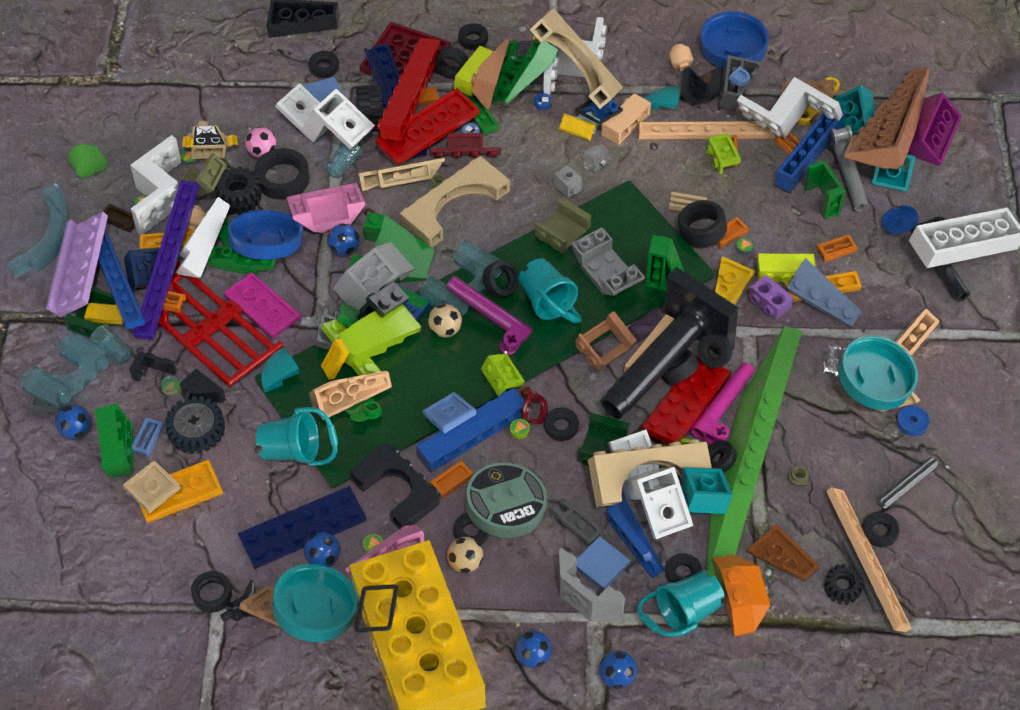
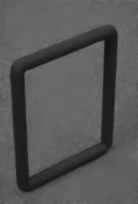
[575,99,623,124]
[355,584,398,632]

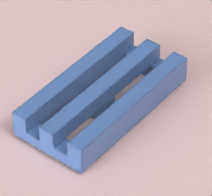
[132,418,165,457]

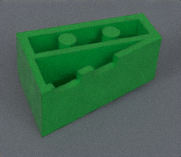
[645,235,684,291]
[95,404,134,479]

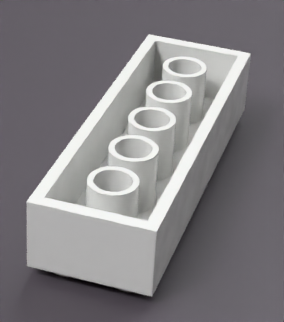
[909,208,1020,268]

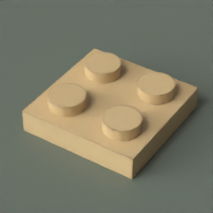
[123,461,181,514]

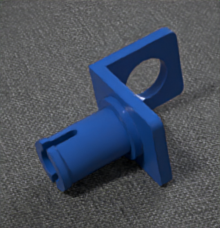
[582,100,618,120]

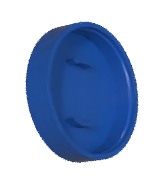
[700,11,769,68]
[228,210,303,259]

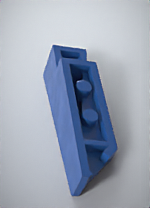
[605,493,665,578]

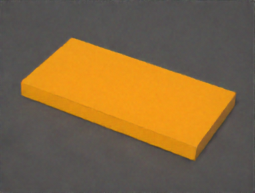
[139,459,223,523]

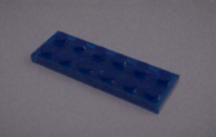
[238,486,367,569]

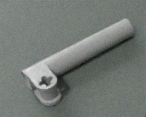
[831,125,869,212]

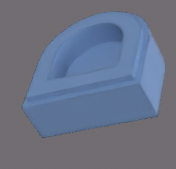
[728,66,750,86]

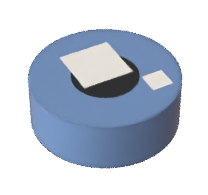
[462,123,480,133]

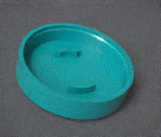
[838,335,918,410]
[271,564,358,642]

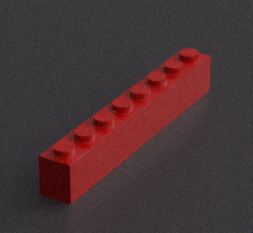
[378,37,441,141]

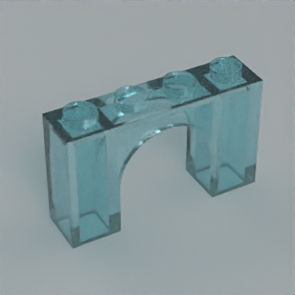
[420,239,501,315]
[20,332,109,409]

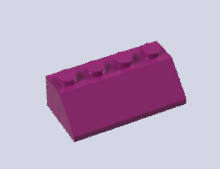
[908,92,962,166]

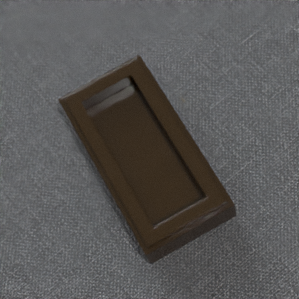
[103,204,135,233]

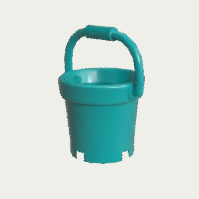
[518,258,582,323]
[256,407,339,466]
[637,570,725,637]

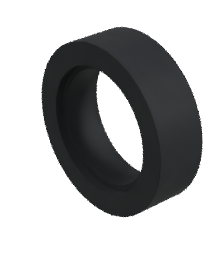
[254,148,310,200]

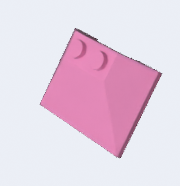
[286,183,365,233]

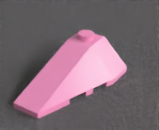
[345,524,424,581]

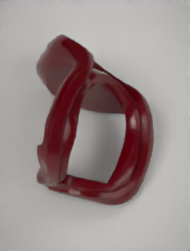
[520,386,548,424]

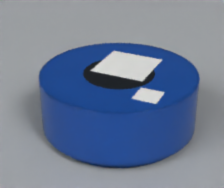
[534,93,552,110]

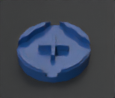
[881,205,919,234]

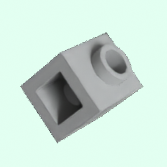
[554,165,582,198]

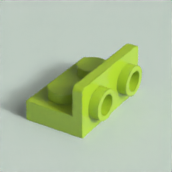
[706,133,741,174]
[481,353,525,396]

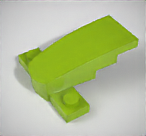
[321,305,421,376]

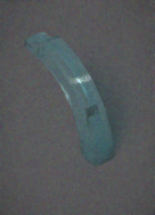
[7,183,70,279]

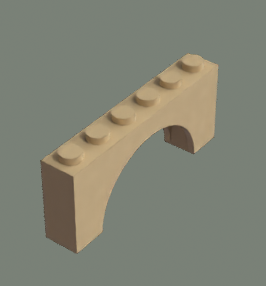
[530,8,623,109]
[400,156,510,248]
[588,440,712,507]

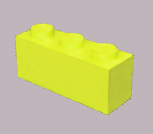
[454,46,493,97]
[756,253,815,283]

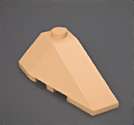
[309,371,392,420]

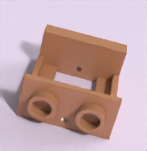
[575,311,637,371]

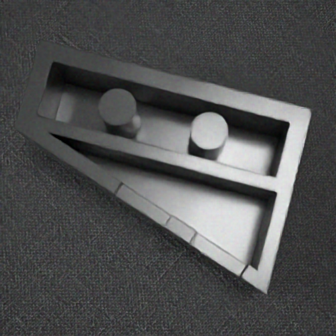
[718,55,761,110]

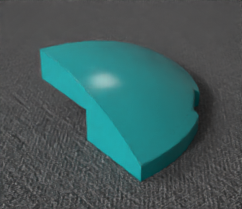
[645,86,681,111]
[261,348,300,393]

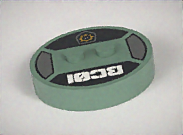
[465,462,547,538]

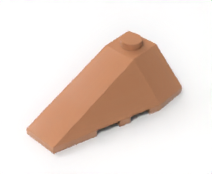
[471,38,510,109]

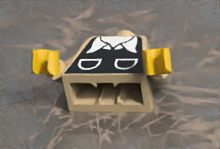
[182,121,238,159]

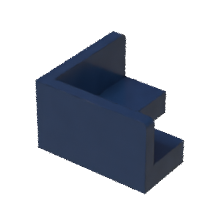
[124,248,160,292]

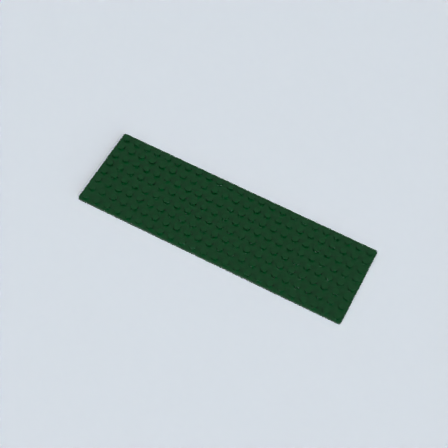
[255,181,715,488]

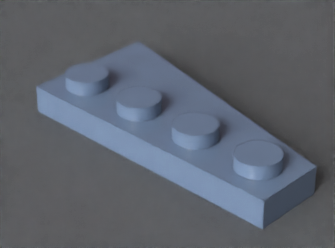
[786,258,861,328]

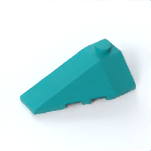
[833,85,875,136]

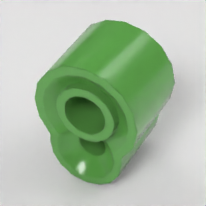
[67,144,108,178]

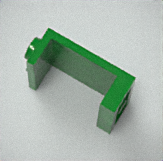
[804,160,846,220]

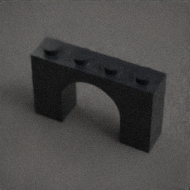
[350,441,440,530]

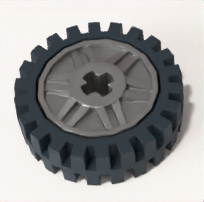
[165,396,225,454]

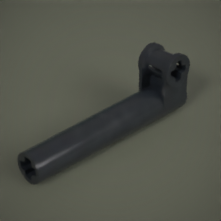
[910,216,970,301]

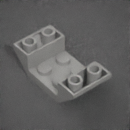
[571,228,645,296]
[333,242,415,315]
[558,548,625,622]

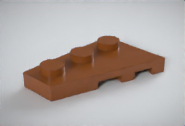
[746,524,820,582]

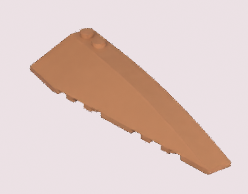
[844,67,929,169]

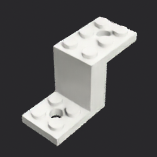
[543,17,606,97]
[737,77,843,138]
[275,83,375,150]
[130,135,181,234]
[608,430,693,539]

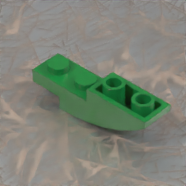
[206,246,277,275]

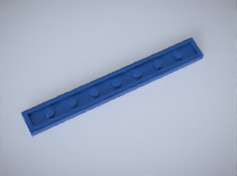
[98,229,145,330]

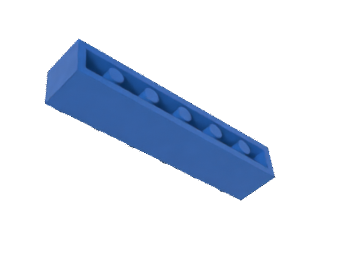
[775,110,845,193]
[416,388,524,473]

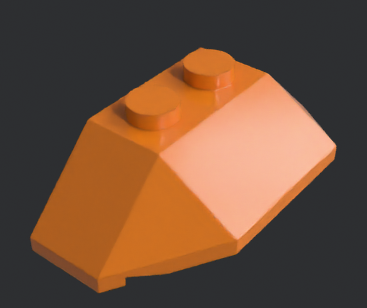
[712,554,771,637]

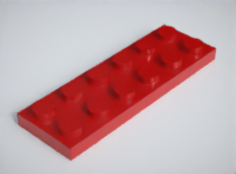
[375,88,480,166]
[641,356,732,444]

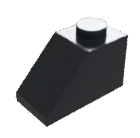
[179,369,226,403]

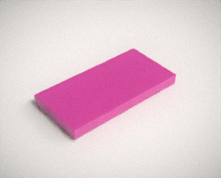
[223,272,301,340]

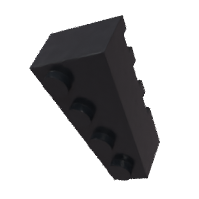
[266,0,340,38]

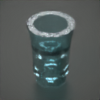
[325,141,363,179]
[89,324,133,365]

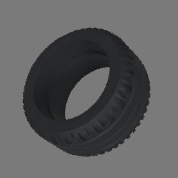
[678,200,727,248]

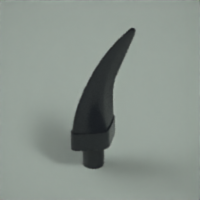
[220,580,256,622]

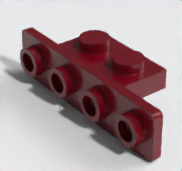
[430,133,501,158]

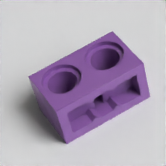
[749,275,793,320]

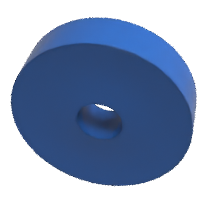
[897,406,930,436]

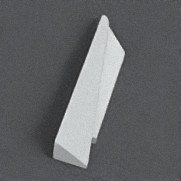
[176,197,230,278]

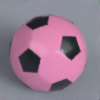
[245,127,277,158]

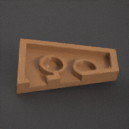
[239,585,280,627]

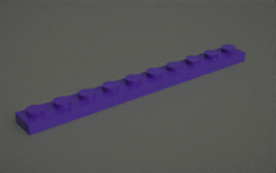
[133,180,200,340]

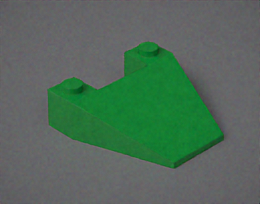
[491,39,558,103]
[348,212,435,283]

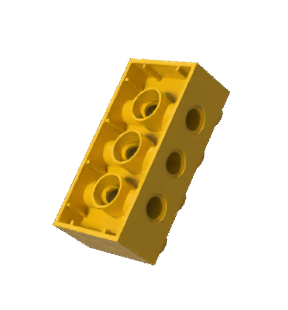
[349,540,486,710]

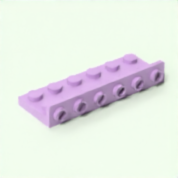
[46,211,108,318]

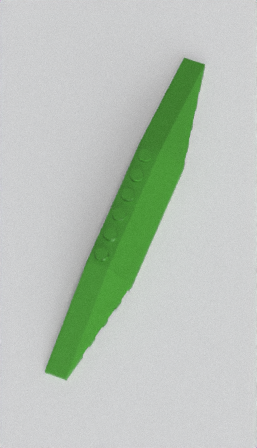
[706,326,803,580]

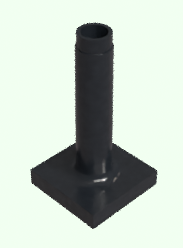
[600,267,739,419]

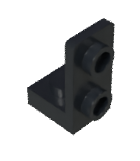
[129,351,177,382]

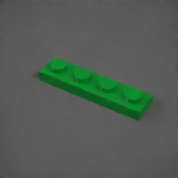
[452,84,499,135]

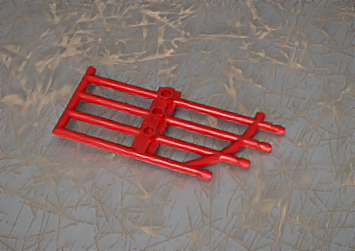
[158,261,284,387]

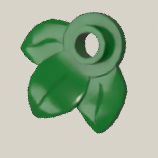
[344,397,382,422]

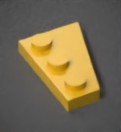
[715,256,755,305]

